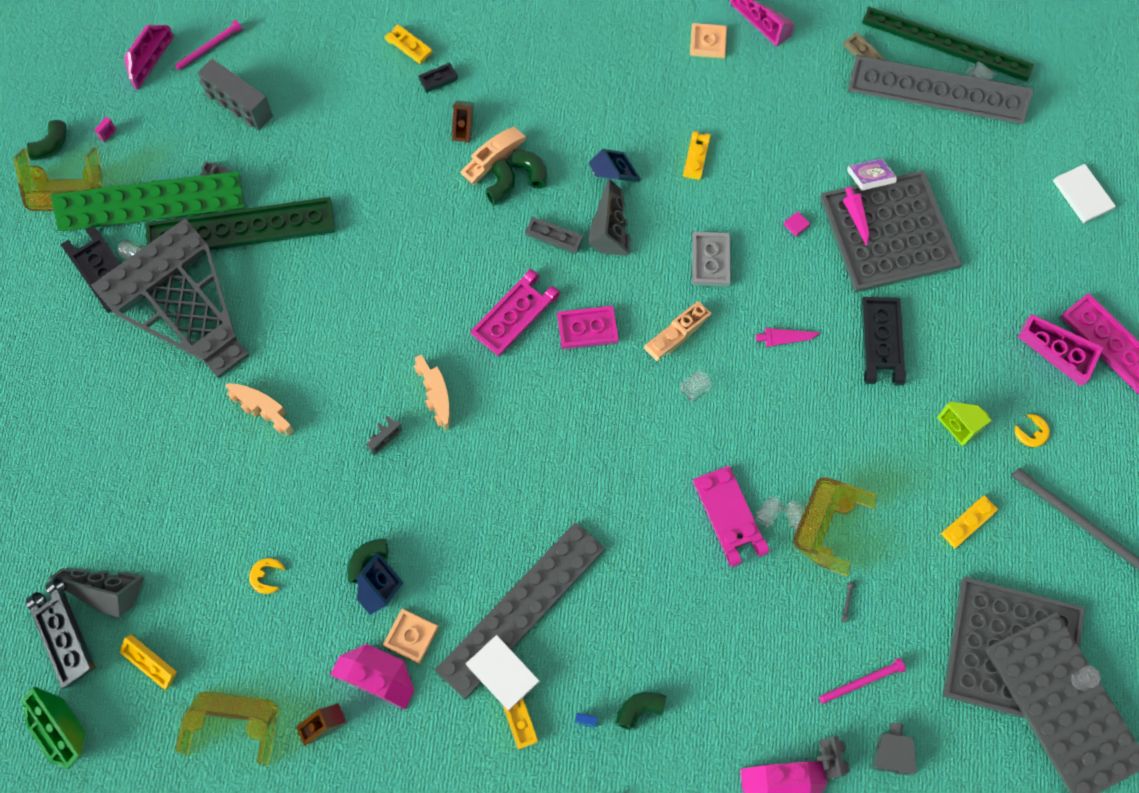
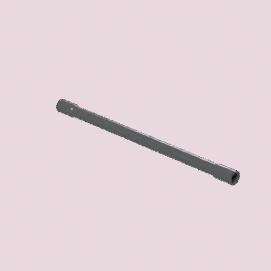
[1011,467,1139,570]

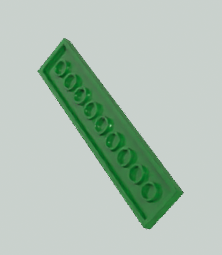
[50,171,245,232]

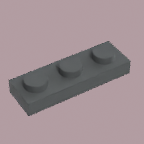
[525,217,583,254]

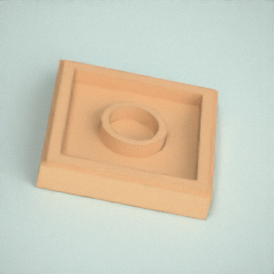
[690,23,727,58]
[383,608,439,664]

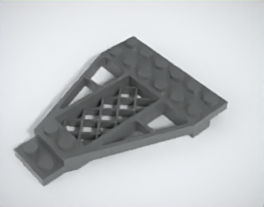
[91,219,249,378]

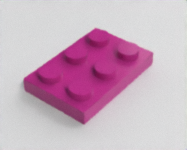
[557,306,618,349]

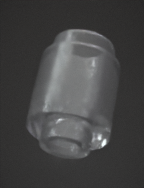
[117,240,144,259]
[756,497,784,527]
[784,500,810,532]
[1072,666,1101,691]

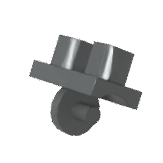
[816,737,850,779]

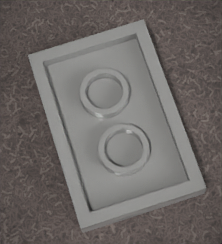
[692,232,730,286]

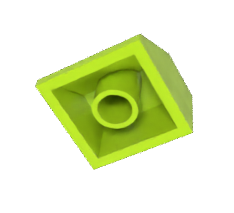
[937,402,992,446]

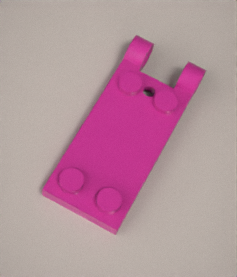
[470,269,560,357]
[693,466,769,568]

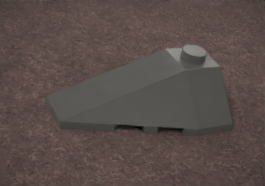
[588,180,631,256]
[49,568,144,617]

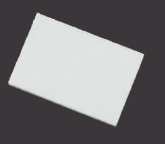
[1053,164,1116,224]
[466,635,539,711]

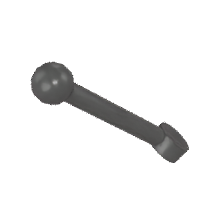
[842,582,855,623]

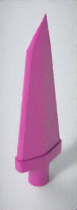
[843,187,870,246]
[756,328,821,347]

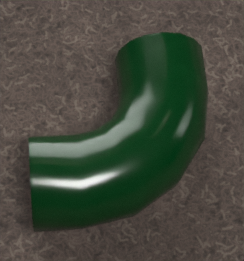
[27,120,67,161]
[512,149,547,189]
[485,159,515,205]
[347,538,388,583]
[615,691,667,730]

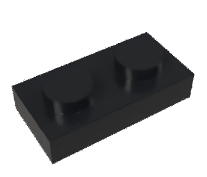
[418,62,458,93]

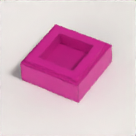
[94,117,116,142]
[783,211,810,237]

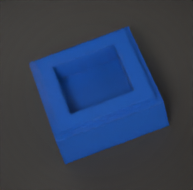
[575,713,597,728]

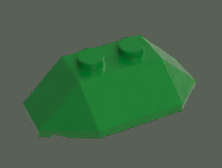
[21,687,86,769]

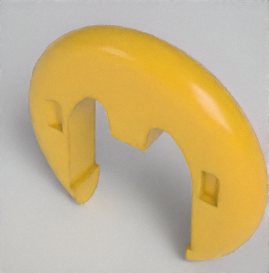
[1015,414,1050,447]
[249,558,285,594]

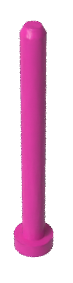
[175,19,243,70]
[819,658,906,703]

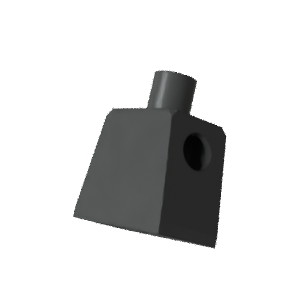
[871,723,916,776]

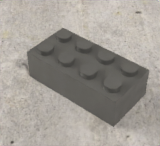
[197,59,273,131]

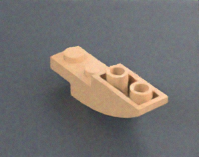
[460,127,527,185]
[644,301,712,361]
[414,354,450,431]
[225,383,294,437]

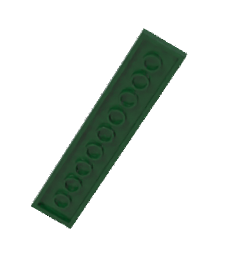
[145,197,335,250]

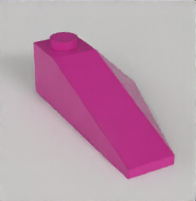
[730,0,794,46]

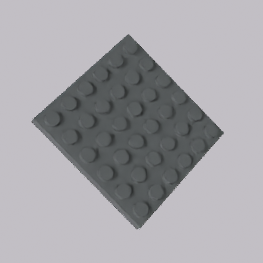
[820,170,962,292]
[942,577,1085,719]

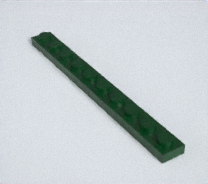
[862,6,1034,82]

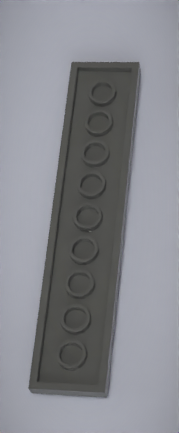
[848,55,1033,124]
[435,522,605,699]

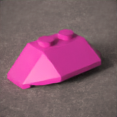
[124,25,174,90]
[330,644,415,710]
[740,762,828,793]

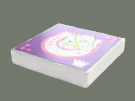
[848,158,896,190]

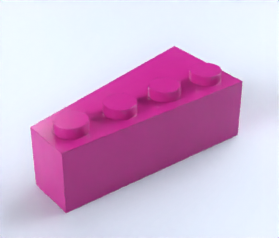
[1018,314,1103,386]

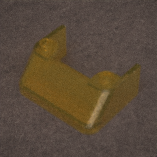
[13,147,102,211]
[793,477,877,577]
[175,691,279,766]

